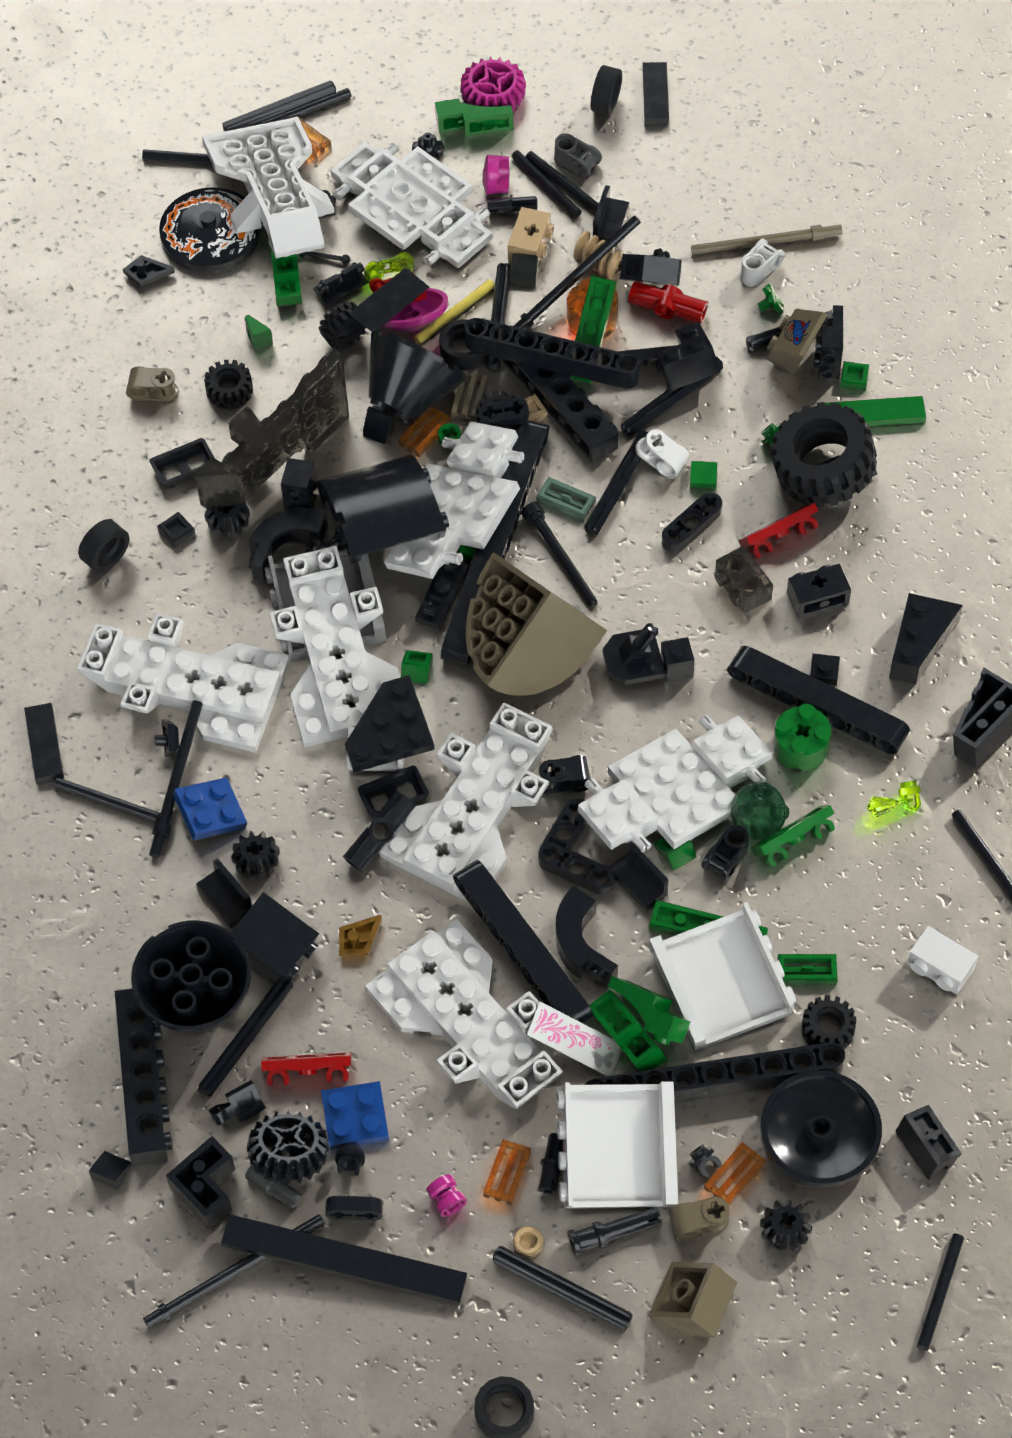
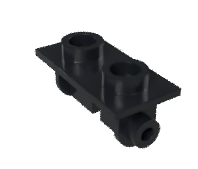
[313,262,370,306]

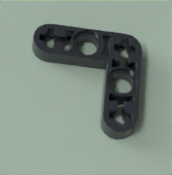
[538,798,615,895]

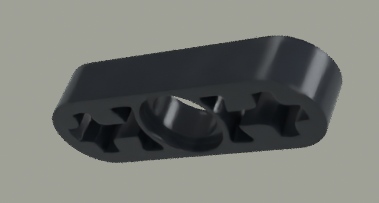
[661,492,723,552]

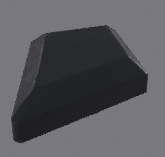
[123,255,175,287]
[154,719,179,757]

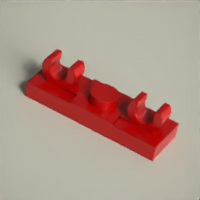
[738,503,818,559]
[261,1052,352,1086]

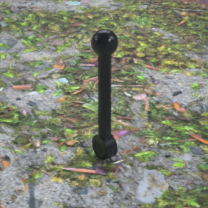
[300,251,351,264]

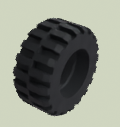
[770,402,877,507]

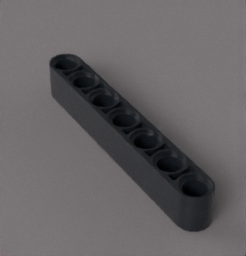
[464,318,639,389]
[727,646,910,755]
[453,860,593,1023]

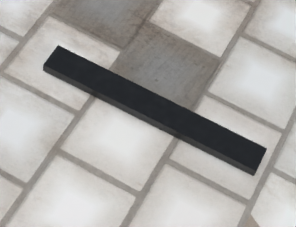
[221,1214,467,1305]

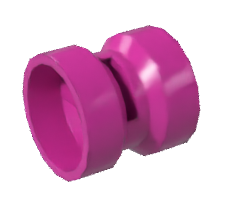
[426,1174,467,1217]

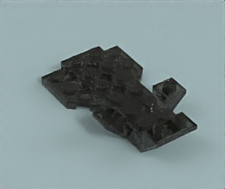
[195,349,349,508]

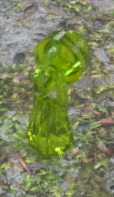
[364,252,415,281]
[867,780,921,818]

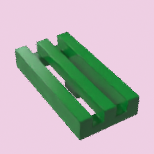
[777,954,838,985]

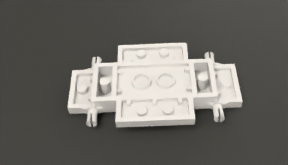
[330,142,493,269]
[384,422,524,579]
[578,715,772,852]

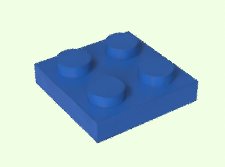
[173,777,248,841]
[321,1081,389,1150]

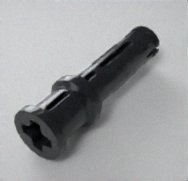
[567,1207,662,1257]

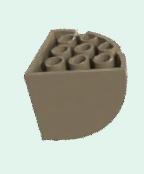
[466,552,607,696]

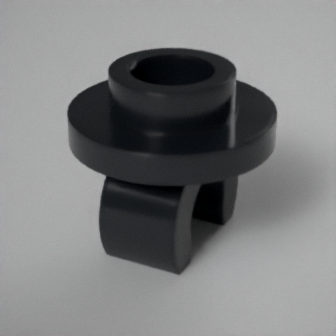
[688,1144,722,1177]
[335,1145,365,1176]

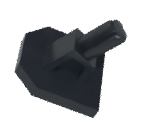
[602,623,666,685]

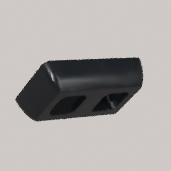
[149,438,216,488]
[357,765,429,819]

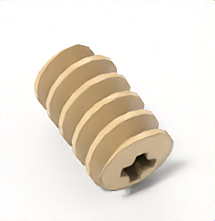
[573,230,623,281]

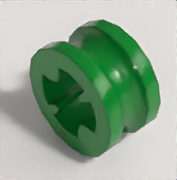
[438,423,462,450]

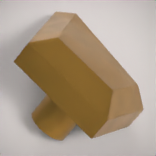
[339,915,382,956]

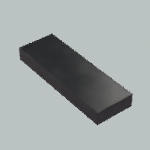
[642,62,669,124]
[24,703,64,783]

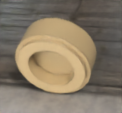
[513,1226,544,1259]

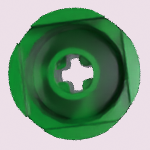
[773,704,831,771]

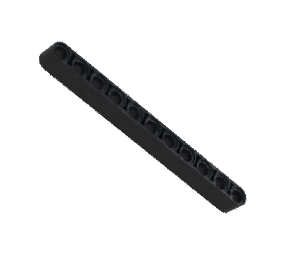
[441,420,549,665]

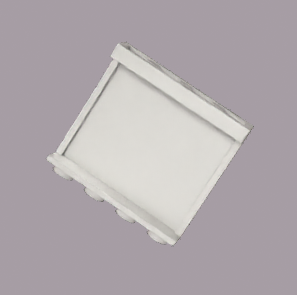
[650,902,796,1052]
[556,1082,678,1209]

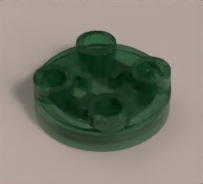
[731,782,790,840]

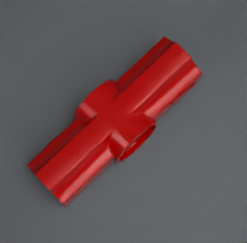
[628,281,708,323]

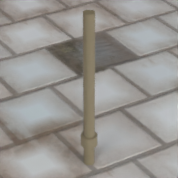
[691,224,842,255]

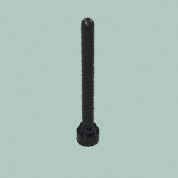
[521,501,598,607]

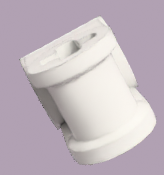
[740,239,785,287]
[636,429,689,479]

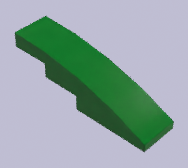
[270,247,302,306]

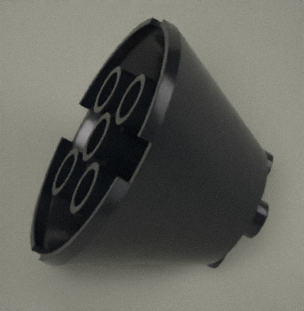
[369,328,467,425]
[131,920,251,1031]

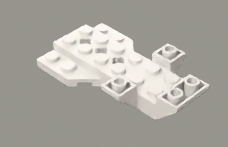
[202,117,335,258]
[269,546,400,748]
[77,613,290,753]
[379,703,552,903]
[365,919,563,1109]

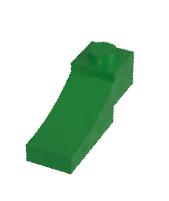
[435,98,513,137]
[608,976,690,1045]
[589,989,667,1071]

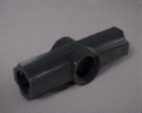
[342,790,416,872]

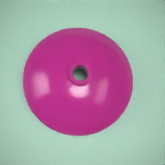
[382,288,449,332]

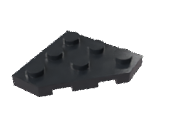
[345,675,435,773]

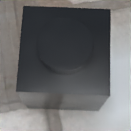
[661,637,695,682]

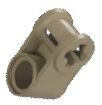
[126,366,179,402]
[669,1197,729,1242]

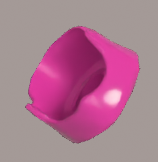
[482,155,510,195]

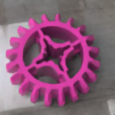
[460,56,526,111]

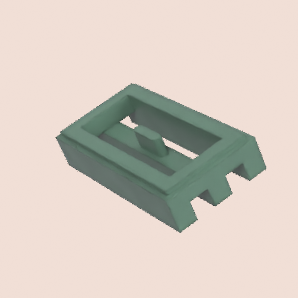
[536,477,596,522]

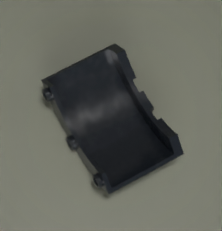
[317,454,449,564]

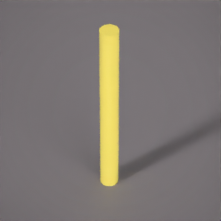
[414,279,495,345]

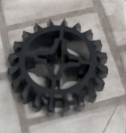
[247,1110,329,1185]

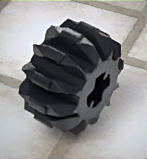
[204,492,250,538]
[231,830,280,880]
[760,1199,812,1253]

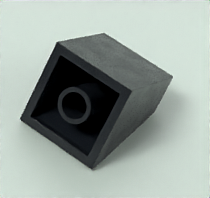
[231,892,319,985]

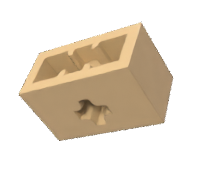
[508,207,554,264]

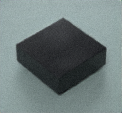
[157,512,195,548]

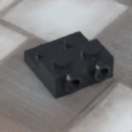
[814,305,843,380]

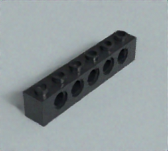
[501,359,619,463]
[114,988,173,1166]

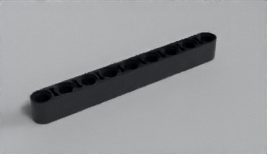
[584,1042,845,1103]

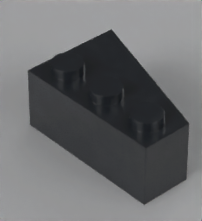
[889,593,963,684]
[953,667,1012,768]

